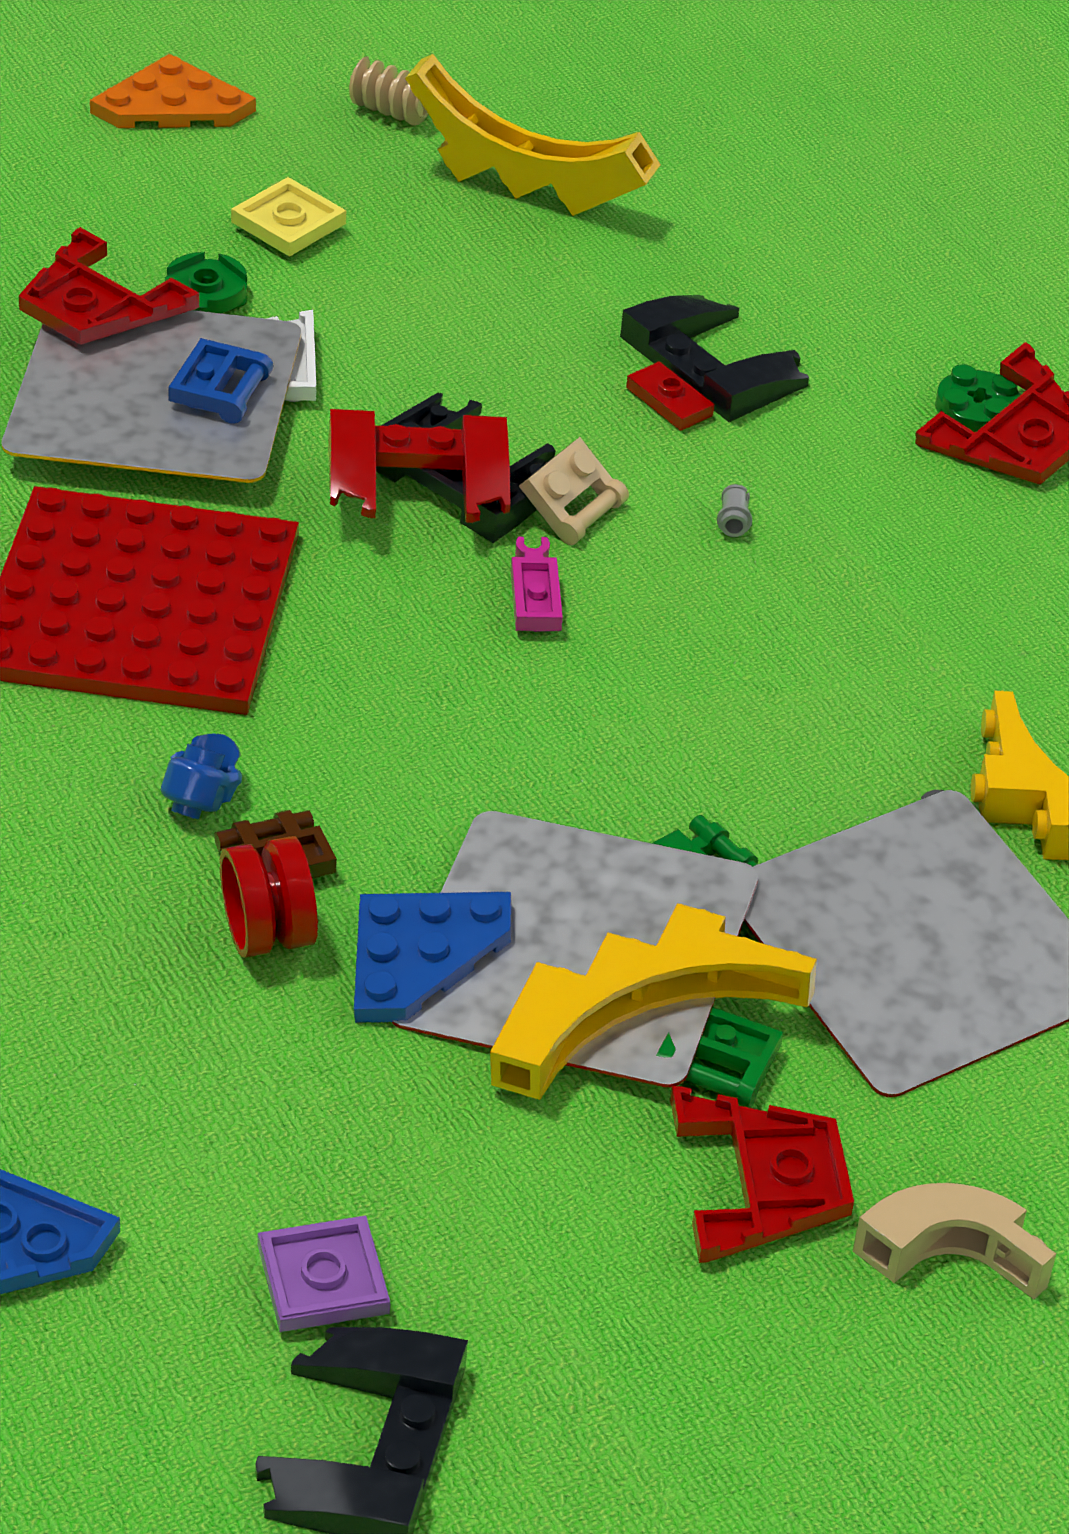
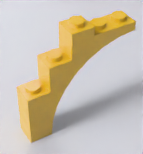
[405,54,661,216]
[971,691,1069,860]
[490,903,817,1100]

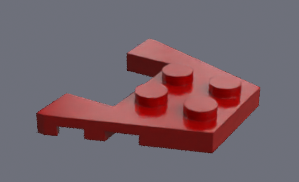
[18,227,199,345]
[915,342,1069,485]
[670,1086,854,1263]

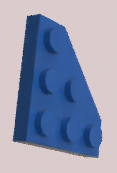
[354,892,512,1023]
[0,1169,120,1294]

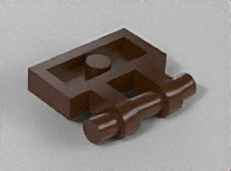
[214,810,337,878]

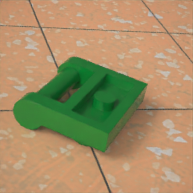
[656,1007,783,1108]

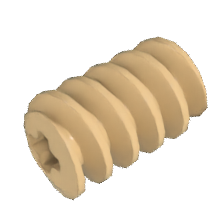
[349,56,429,126]

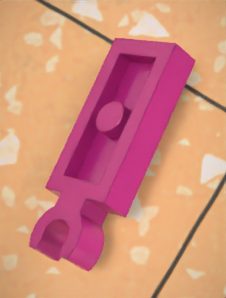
[511,537,563,632]

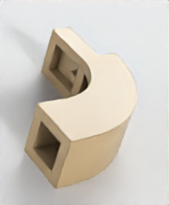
[853,1183,1056,1299]

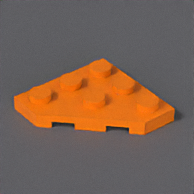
[90,54,256,128]

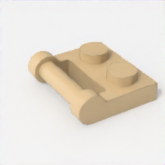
[519,437,629,545]

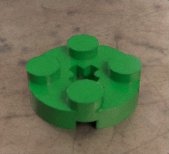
[165,252,247,313]
[935,364,1021,432]

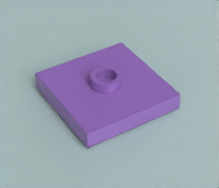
[258,1215,390,1332]

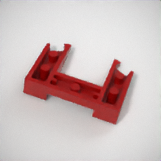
[328,409,510,523]

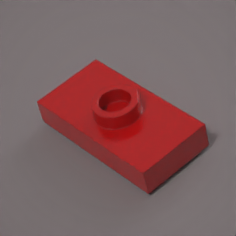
[626,361,715,431]

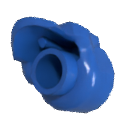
[160,734,242,819]

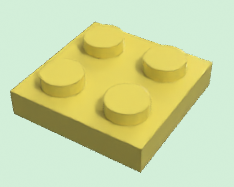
[231,177,346,257]

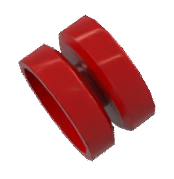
[220,836,318,958]

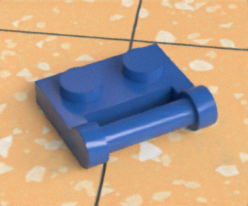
[168,338,274,424]

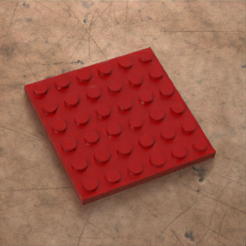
[0,486,299,715]

